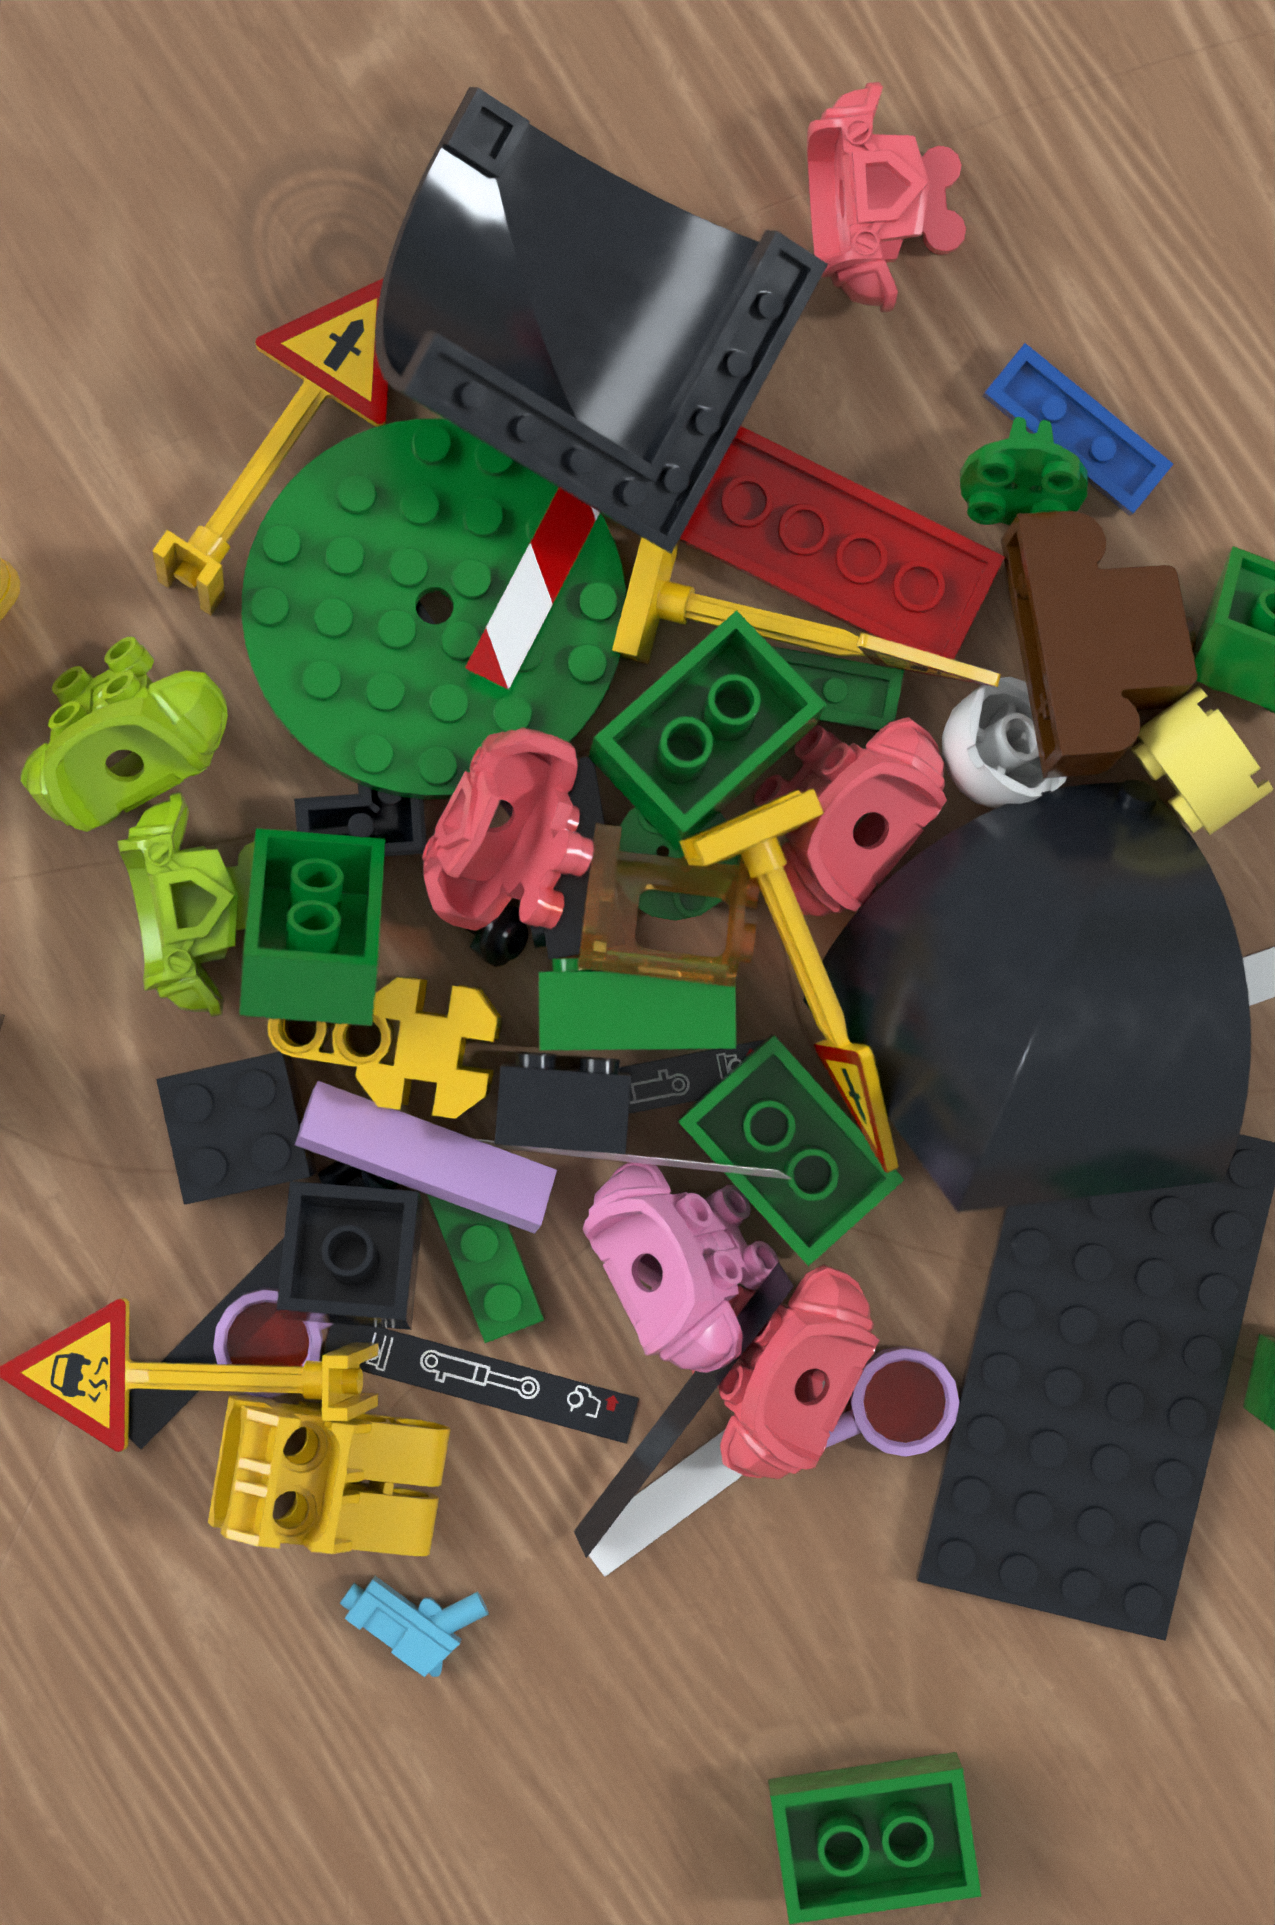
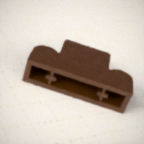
[1001,511,1197,778]

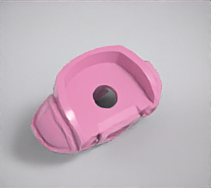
[583,1162,779,1373]

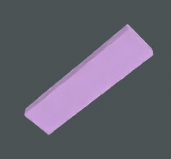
[295,1081,557,1234]

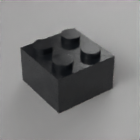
[156,1051,317,1205]
[495,1051,632,1154]
[276,1181,424,1330]

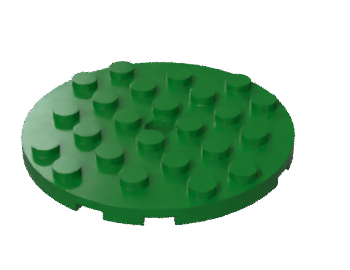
[242,418,626,800]

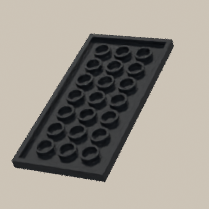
[916,1134,1275,1641]

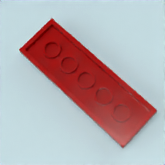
[679,426,1005,660]

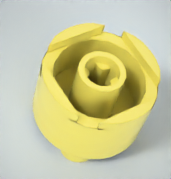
[1131,686,1273,836]

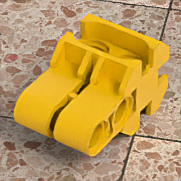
[268,977,502,1119]
[208,1394,450,1556]

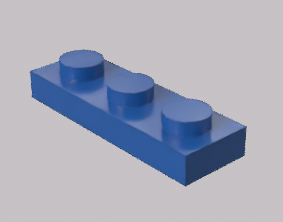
[983,343,1173,516]

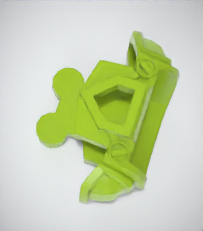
[20,636,228,832]
[117,792,255,1017]

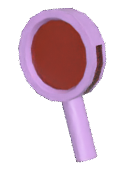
[213,1288,333,1398]
[826,1346,959,1457]

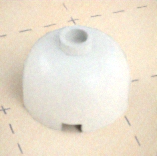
[942,677,1067,809]

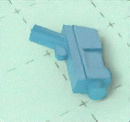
[339,1576,489,1677]

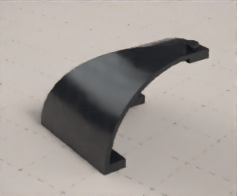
[375,87,828,553]
[803,780,1251,1212]

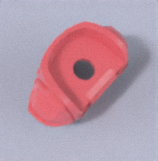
[807,82,966,312]
[754,717,947,916]
[422,728,594,931]
[692,1264,879,1479]

